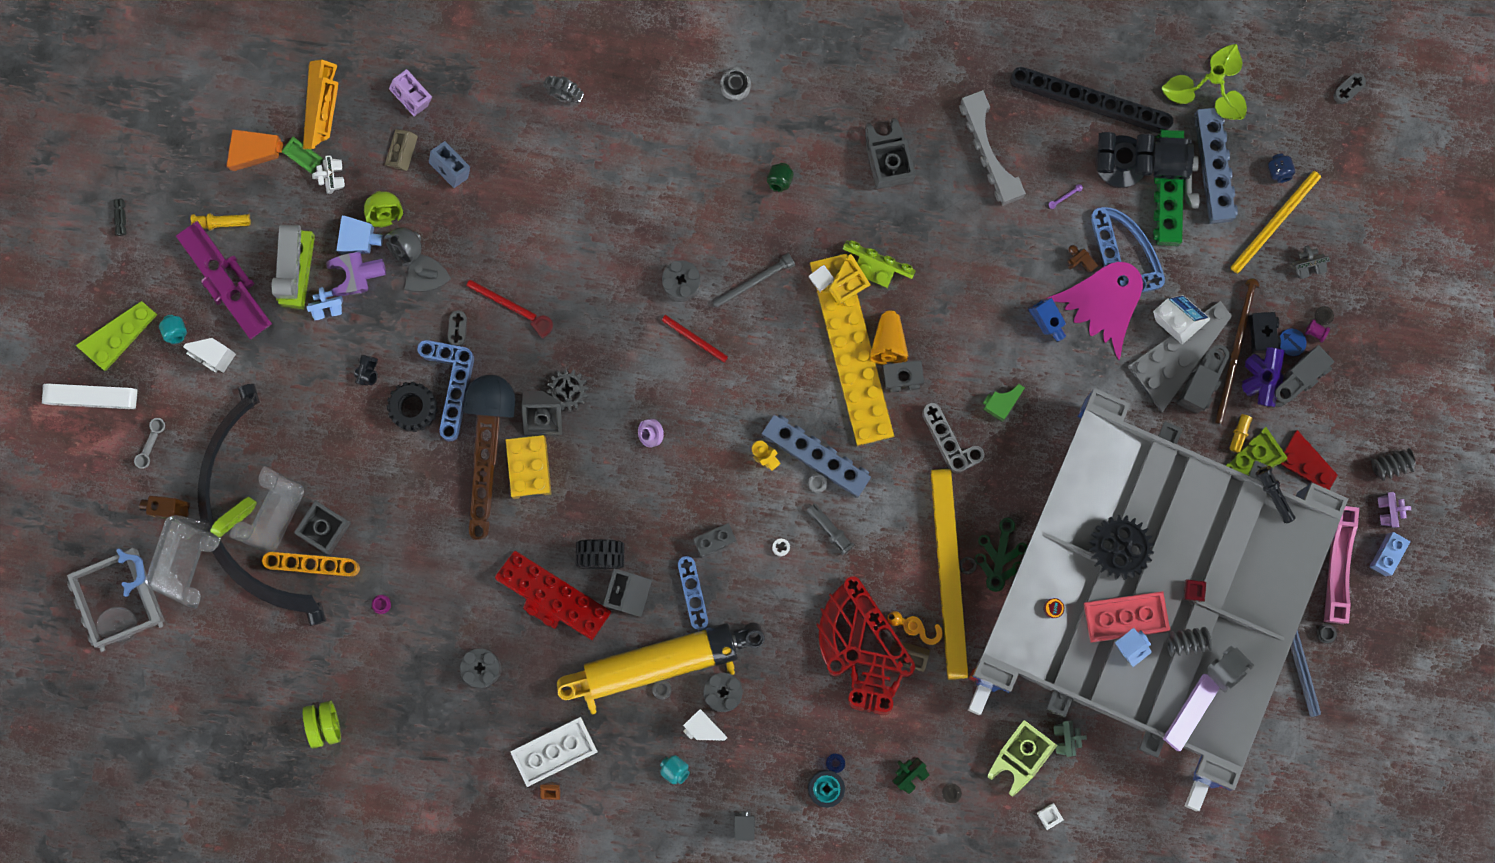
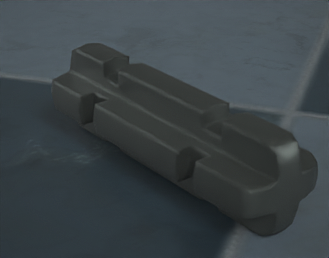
[113,199,127,236]

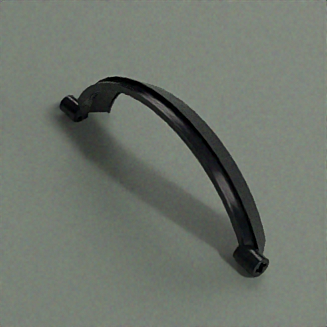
[198,384,327,626]

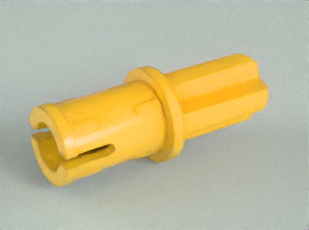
[1229,414,1253,453]

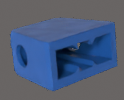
[1028,298,1066,342]

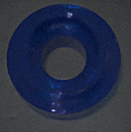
[826,753,845,773]

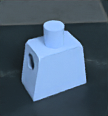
[336,215,383,255]

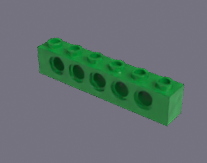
[1153,130,1184,246]

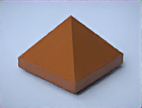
[540,782,560,800]

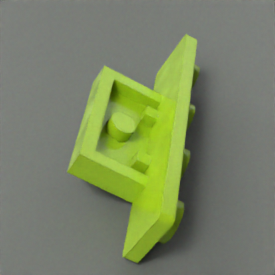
[842,240,916,288]

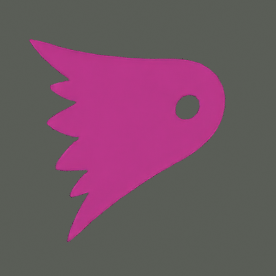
[1046,262,1143,360]

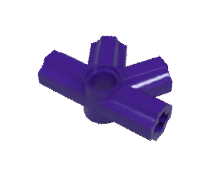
[1242,348,1285,407]

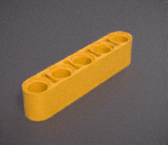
[262,552,360,577]

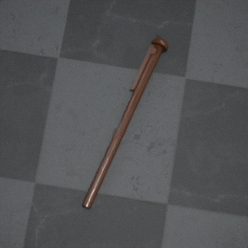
[1215,278,1260,424]

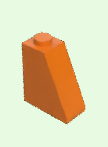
[227,130,283,171]

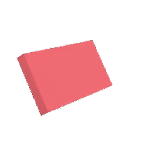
[1084,591,1170,643]

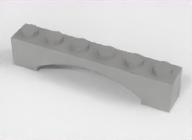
[959,90,1026,206]

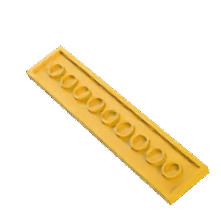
[810,254,894,446]

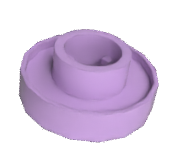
[638,419,664,447]

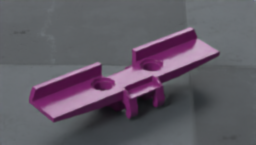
[176,220,272,340]

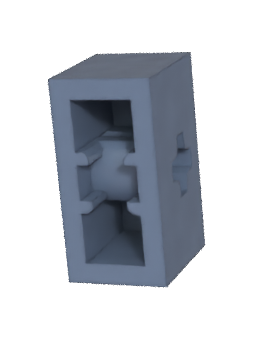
[429,141,470,188]

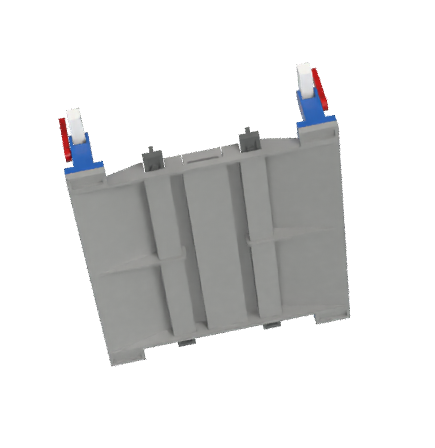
[967,388,1349,811]

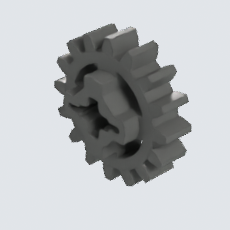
[543,75,584,104]
[547,369,589,412]

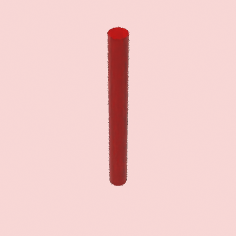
[466,280,537,321]
[661,315,728,363]

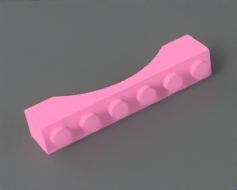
[1324,506,1359,624]

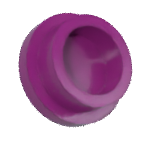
[371,595,391,614]

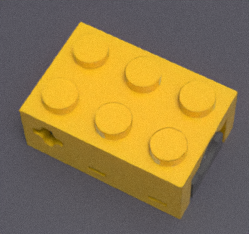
[506,435,552,499]

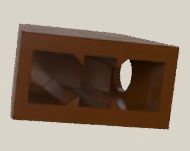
[139,496,190,522]

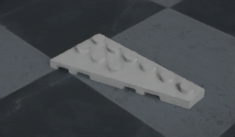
[1128,301,1232,413]

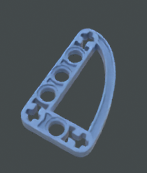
[1091,207,1165,294]

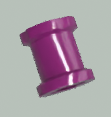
[1305,319,1330,343]

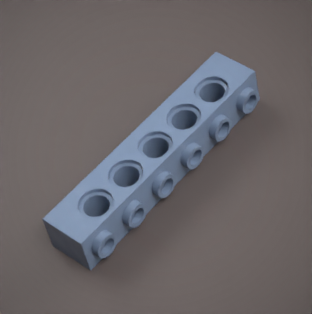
[1194,108,1238,224]
[761,415,871,498]

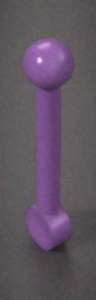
[1048,184,1083,209]

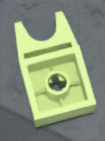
[987,720,1058,797]

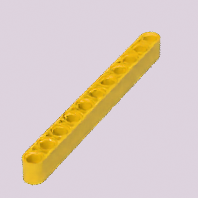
[931,469,968,680]

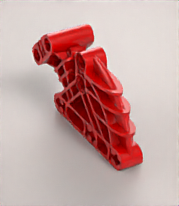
[816,577,915,716]

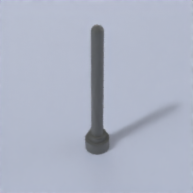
[713,253,796,307]

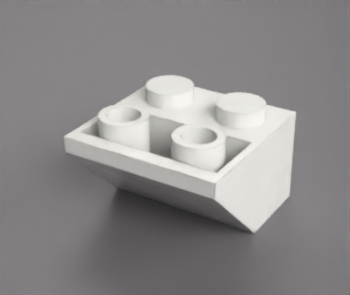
[183,338,236,373]

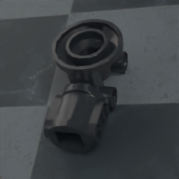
[1095,132,1194,188]

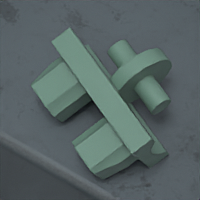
[1054,720,1087,757]

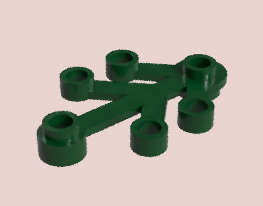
[974,518,1027,592]

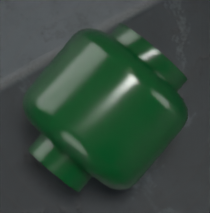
[767,163,794,192]

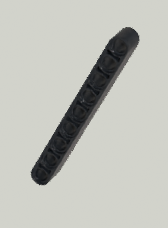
[1010,67,1174,133]

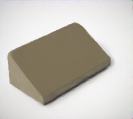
[385,129,418,171]
[890,639,930,672]

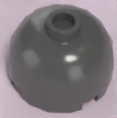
[385,227,422,266]

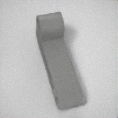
[272,225,301,299]
[922,403,984,473]

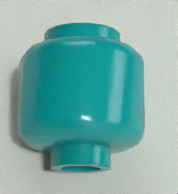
[159,315,187,344]
[660,755,690,785]

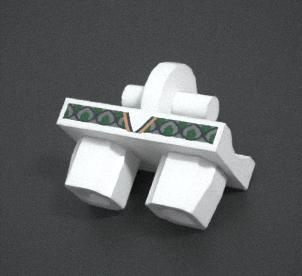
[312,156,345,194]

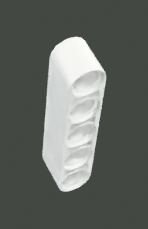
[42,384,138,409]

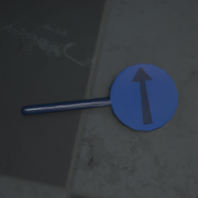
[1279,328,1307,357]

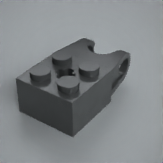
[865,118,916,189]
[1176,345,1229,414]
[1275,345,1335,407]

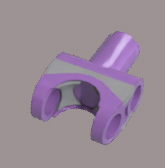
[326,252,386,296]

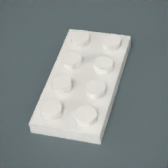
[511,717,598,787]

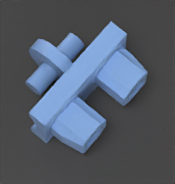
[307,287,343,320]

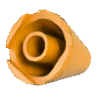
[870,311,908,365]

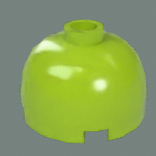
[364,191,403,227]

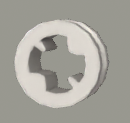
[772,538,790,557]

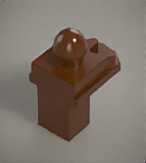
[1067,245,1098,273]

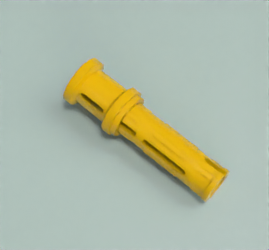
[191,213,251,230]

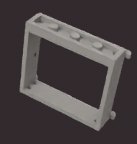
[67,548,165,652]

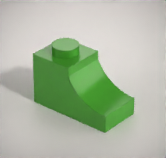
[983,384,1025,422]

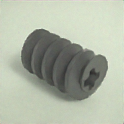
[1371,448,1415,481]
[1167,627,1212,657]

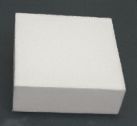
[808,265,834,292]
[1037,803,1064,830]

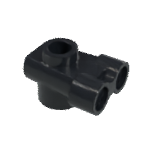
[354,355,378,386]

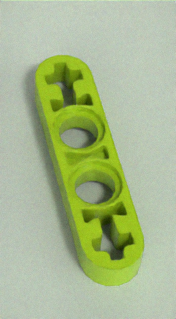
[210,496,257,537]

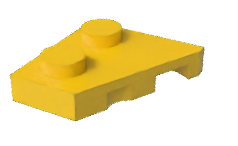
[828,254,871,305]

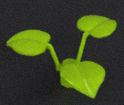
[1162,44,1247,120]

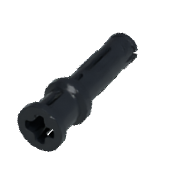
[1255,466,1296,524]

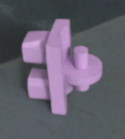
[1378,492,1411,528]

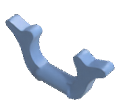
[117,549,146,597]

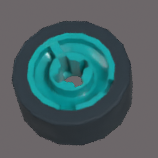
[808,770,845,808]

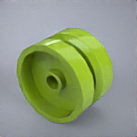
[303,701,341,749]

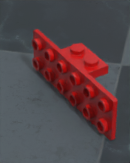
[495,551,611,640]

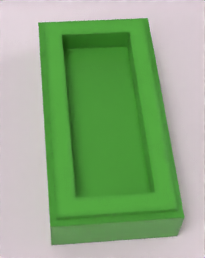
[282,137,324,174]

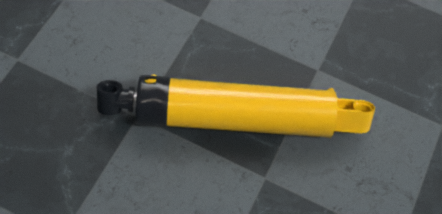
[557,622,765,714]

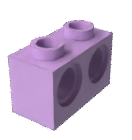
[389,69,432,117]

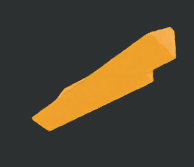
[303,60,339,150]

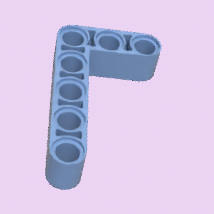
[418,340,474,441]

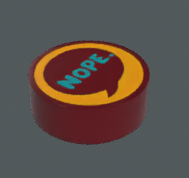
[1043,598,1065,618]

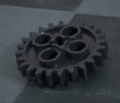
[1089,515,1154,580]

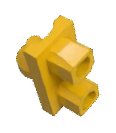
[751,440,781,471]

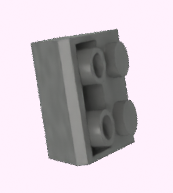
[603,568,652,617]

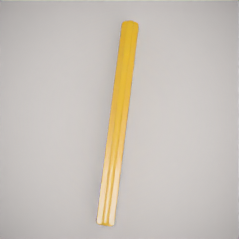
[1230,171,1321,274]

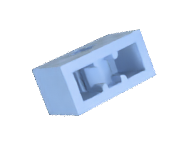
[1369,532,1410,576]
[1115,628,1152,667]

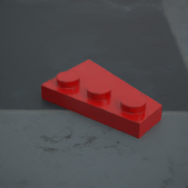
[1279,430,1338,490]

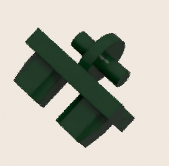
[892,757,929,794]

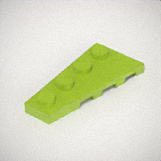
[76,301,157,371]
[1226,427,1287,475]

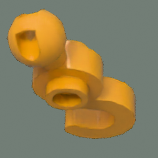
[887,611,943,645]

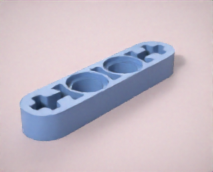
[678,556,708,630]

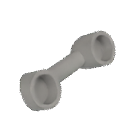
[1184,156,1199,208]
[134,418,165,469]

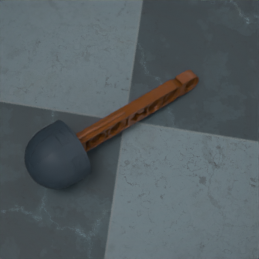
[464,375,515,540]

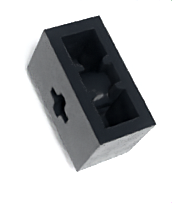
[1248,312,1281,354]

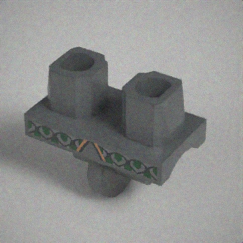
[1290,245,1330,279]

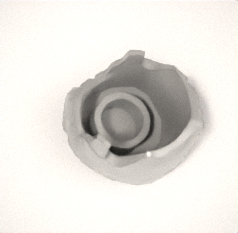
[720,66,751,101]

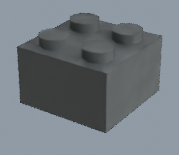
[294,500,351,555]

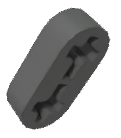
[1333,73,1366,104]
[448,310,468,347]

